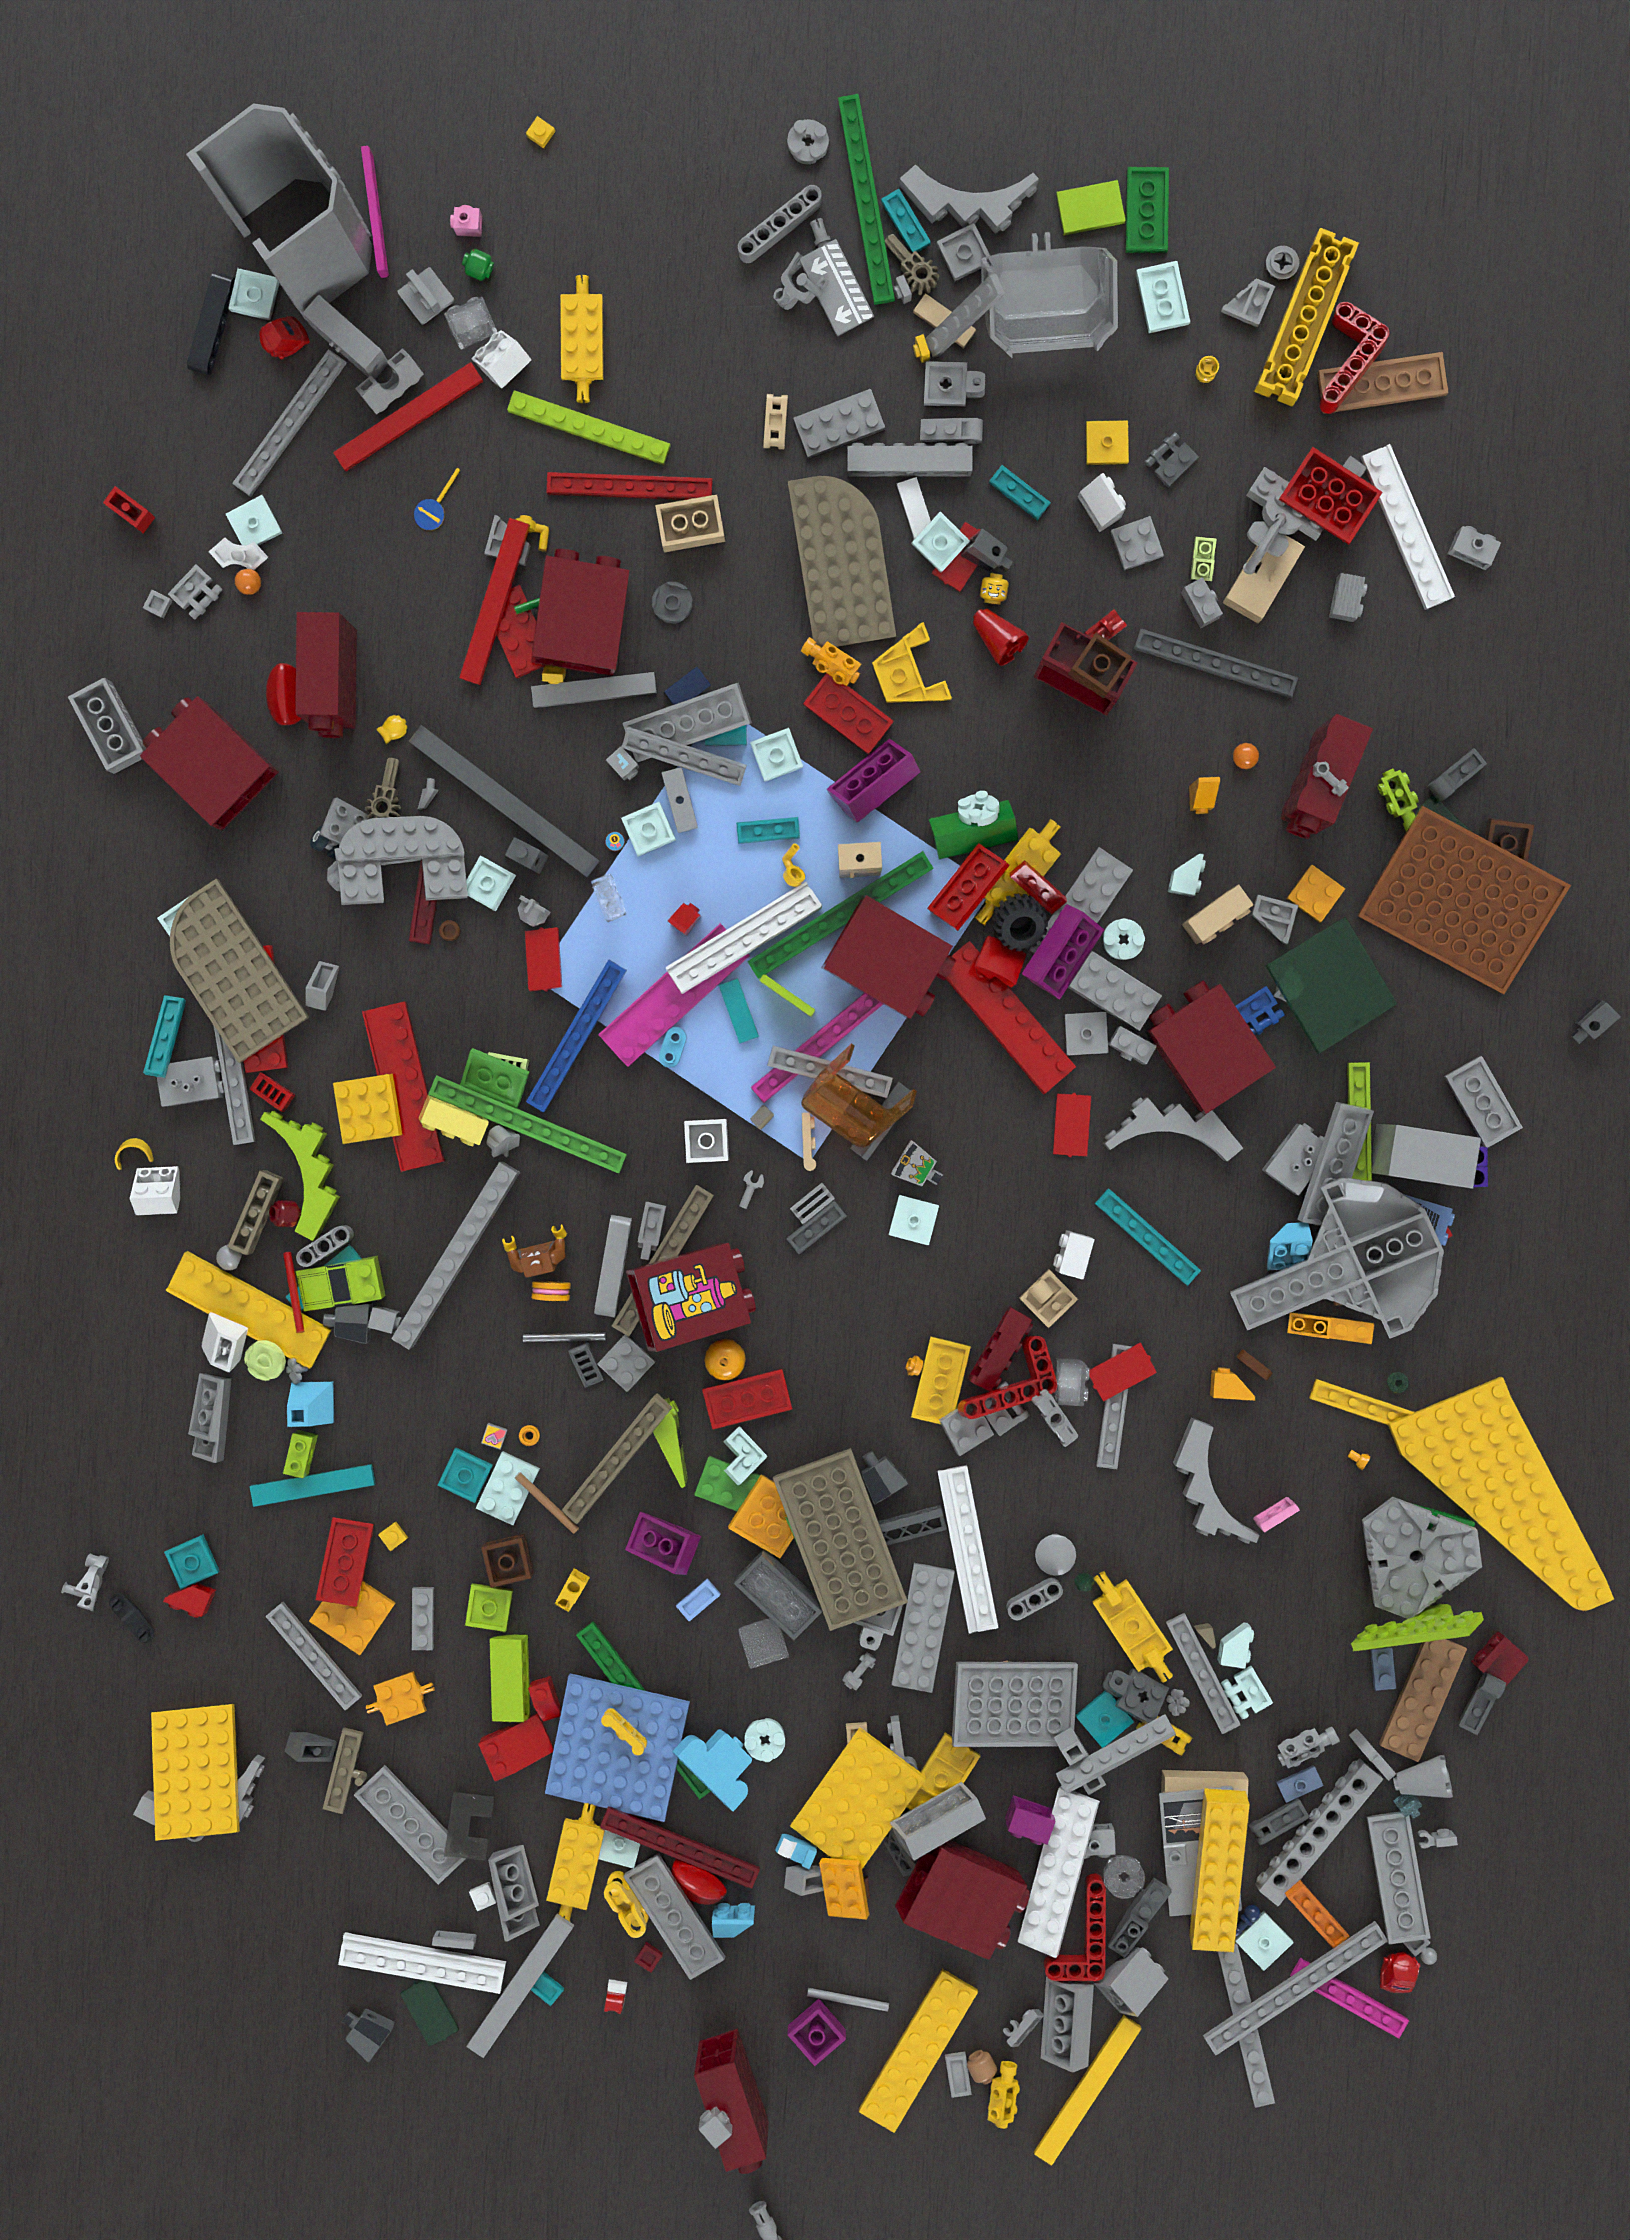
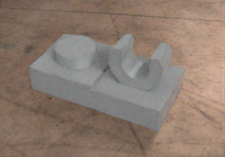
[1003,2009,1044,2047]

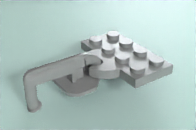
[1243,467,1324,574]

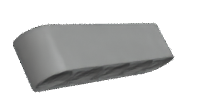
[738,185,822,263]
[594,1215,632,1318]

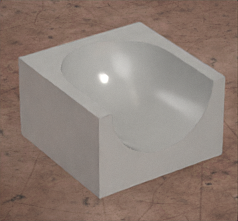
[1371,1124,1481,1189]

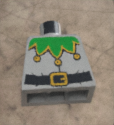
[891,1140,943,1186]

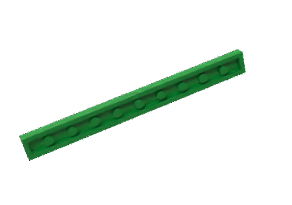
[838,94,895,305]
[747,851,934,979]
[576,1621,710,1800]

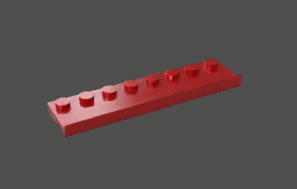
[946,941,1076,1095]
[362,1001,445,1172]

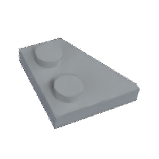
[1221,278,1275,327]
[484,515,531,566]
[1251,895,1298,944]

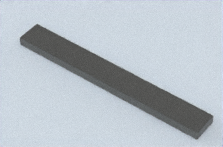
[1134,628,1298,699]

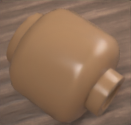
[967,2050,997,2084]

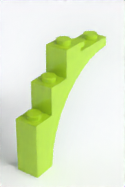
[260,1110,340,1241]

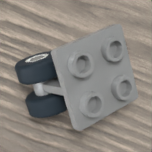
[310,798,369,860]

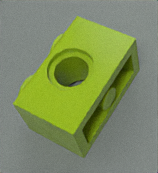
[283,1430,318,1478]

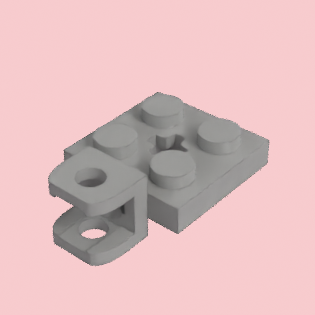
[924,362,985,407]
[854,1605,903,1651]

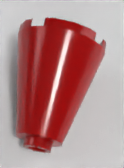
[973,609,1029,666]

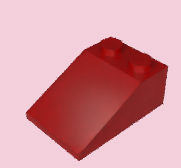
[478,1713,554,1781]

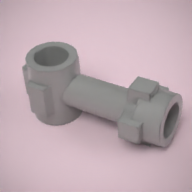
[1313,761,1349,796]
[842,1652,876,1690]

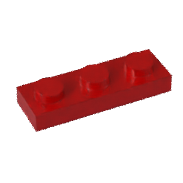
[1009,860,1067,914]

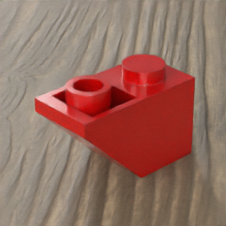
[163,1582,216,1618]

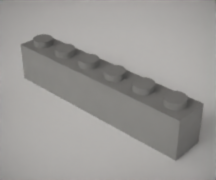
[847,443,972,477]

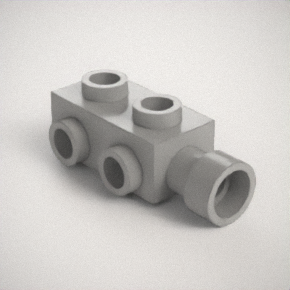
[1277,1727,1340,1768]

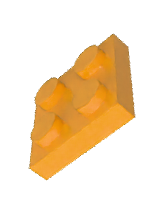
[1286,865,1345,923]

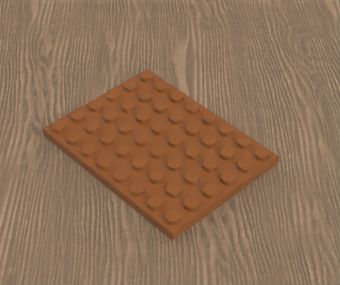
[1358,806,1571,994]

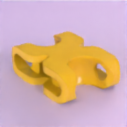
[604,1871,649,1938]

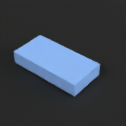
[676,1578,721,1621]

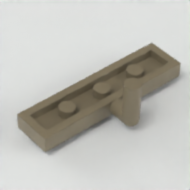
[323,1727,367,1814]

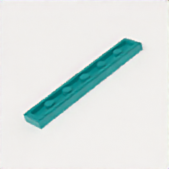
[1094,1188,1201,1286]
[250,1464,376,1507]

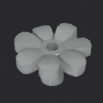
[286,1358,308,1384]
[1166,1689,1189,1716]

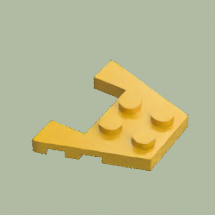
[872,622,952,703]

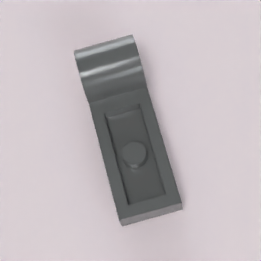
[1427,748,1487,802]
[1457,1672,1506,1735]

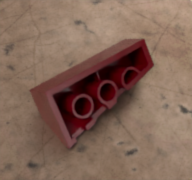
[968,1306,1033,1391]

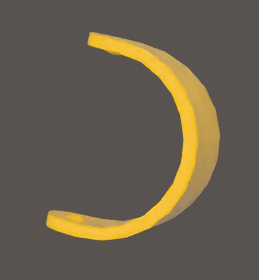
[115,1138,153,1170]

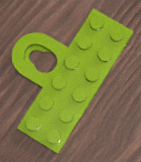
[1351,1604,1484,1651]

